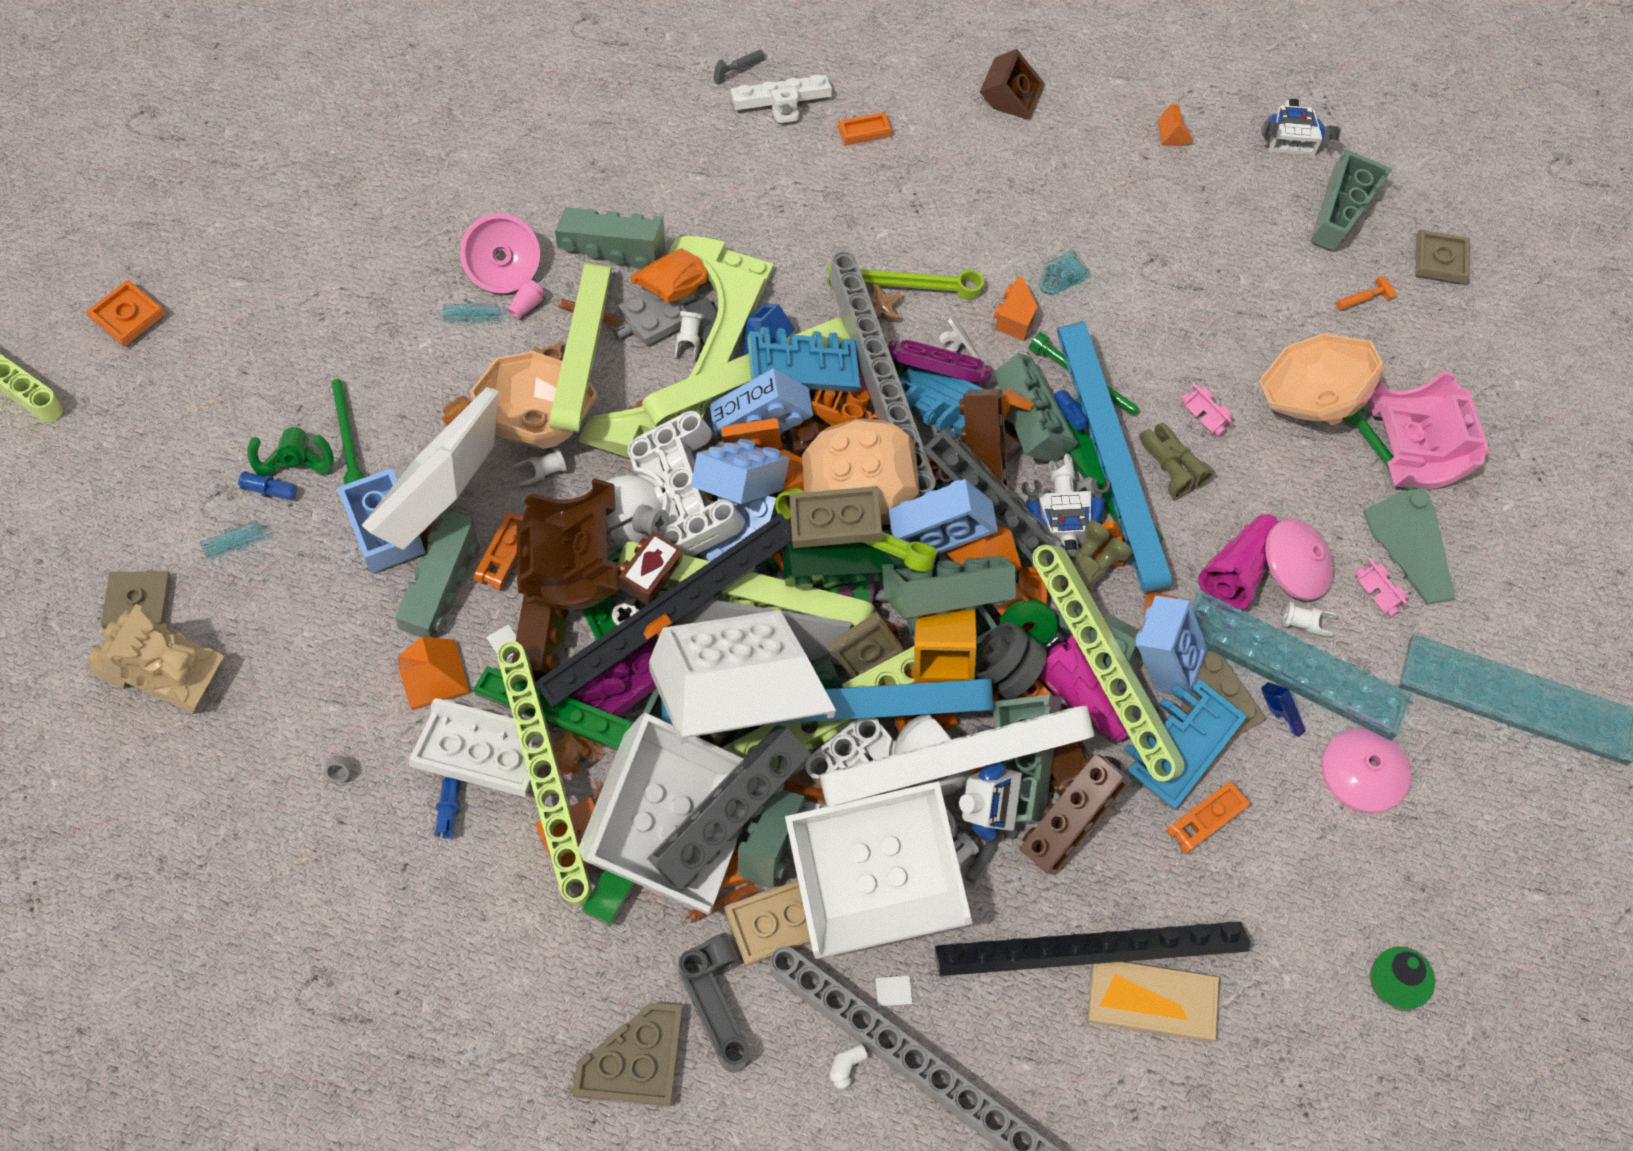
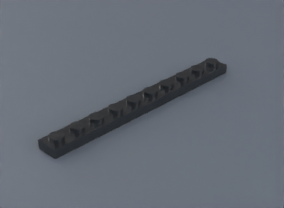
[534,513,792,709]
[935,922,1251,976]

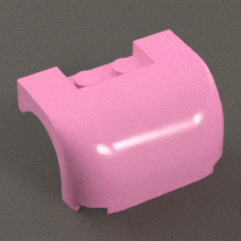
[1369,371,1489,489]

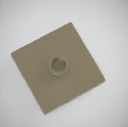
[1415,230,1470,284]
[101,571,171,629]
[827,612,905,679]

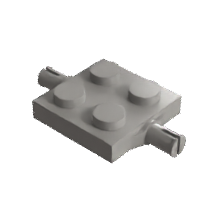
[613,290,696,346]

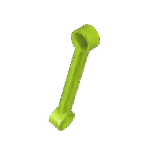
[827,263,984,300]
[775,488,937,572]

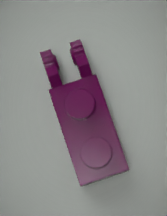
[569,662,629,702]

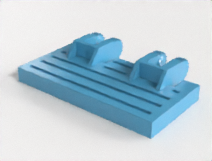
[747,327,860,392]
[899,366,983,436]
[1124,679,1247,810]

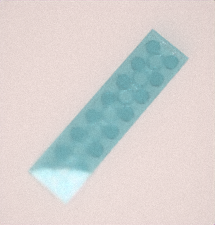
[1191,590,1411,741]
[1398,634,1633,766]

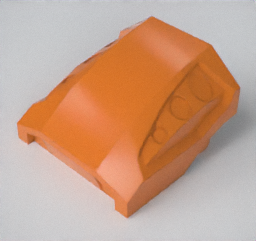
[631,248,708,303]
[811,387,872,426]

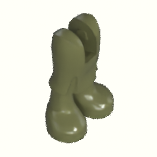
[1139,422,1215,500]
[1060,520,1133,592]

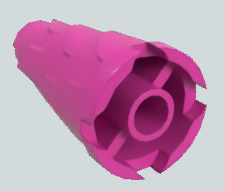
[1198,514,1278,611]
[1038,633,1128,742]

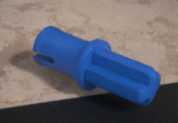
[1053,390,1088,431]
[238,471,297,500]
[434,777,461,839]

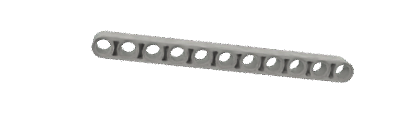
[829,251,936,498]
[770,946,1060,1151]

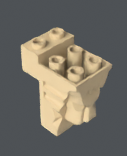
[87,604,224,714]

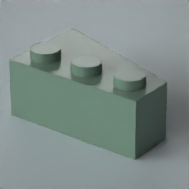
[1056,602,1142,691]
[738,789,808,889]

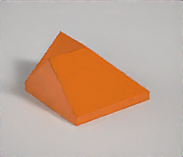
[944,526,1021,572]
[398,636,470,710]

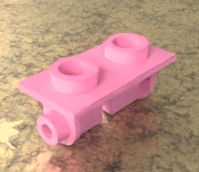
[1181,383,1233,437]
[1355,559,1408,617]

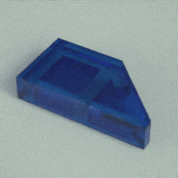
[1261,682,1306,737]

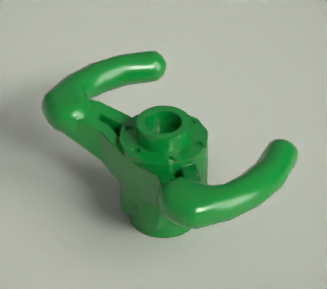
[247,427,334,477]

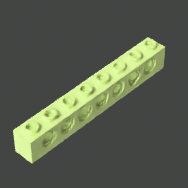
[722,646,915,771]

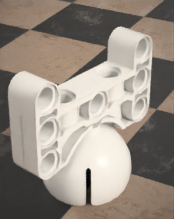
[606,411,745,557]
[805,714,974,838]

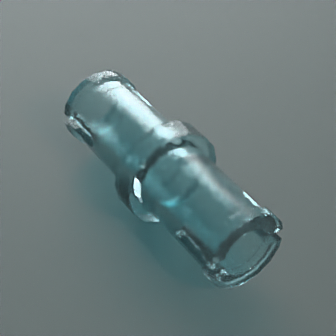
[443,301,498,323]
[200,521,263,558]

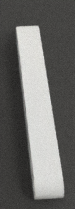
[819,705,1095,806]

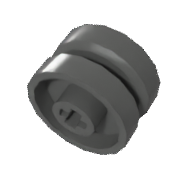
[975,622,1047,699]

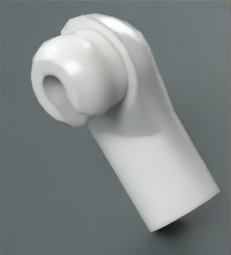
[830,1043,868,1089]

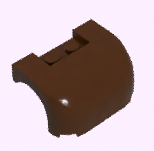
[516,478,619,610]

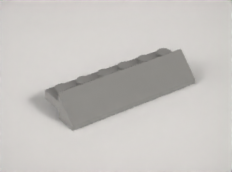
[673,599,851,668]

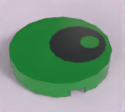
[1370,947,1435,1011]

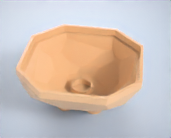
[1259,333,1384,425]
[470,351,597,449]
[802,419,920,526]

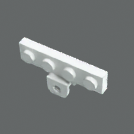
[730,75,832,123]

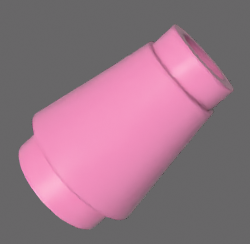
[507,279,545,319]

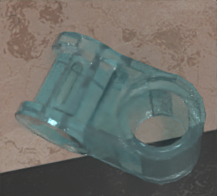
[1038,250,1090,295]

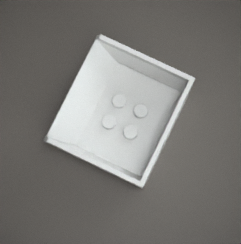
[362,387,499,550]
[649,610,836,744]
[578,713,758,916]
[785,781,972,959]

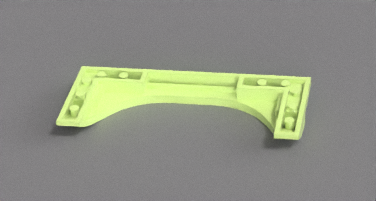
[578,236,773,468]

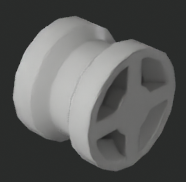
[632,504,668,536]

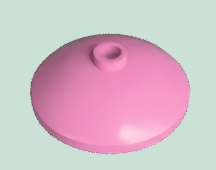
[460,213,540,294]
[1265,519,1334,601]
[1321,728,1411,813]

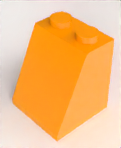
[914,608,976,682]

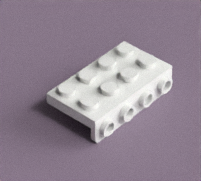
[409,698,544,797]

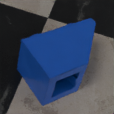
[743,304,795,356]

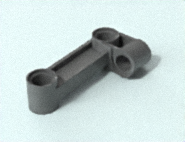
[678,933,749,1073]

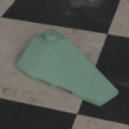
[1363,488,1455,605]

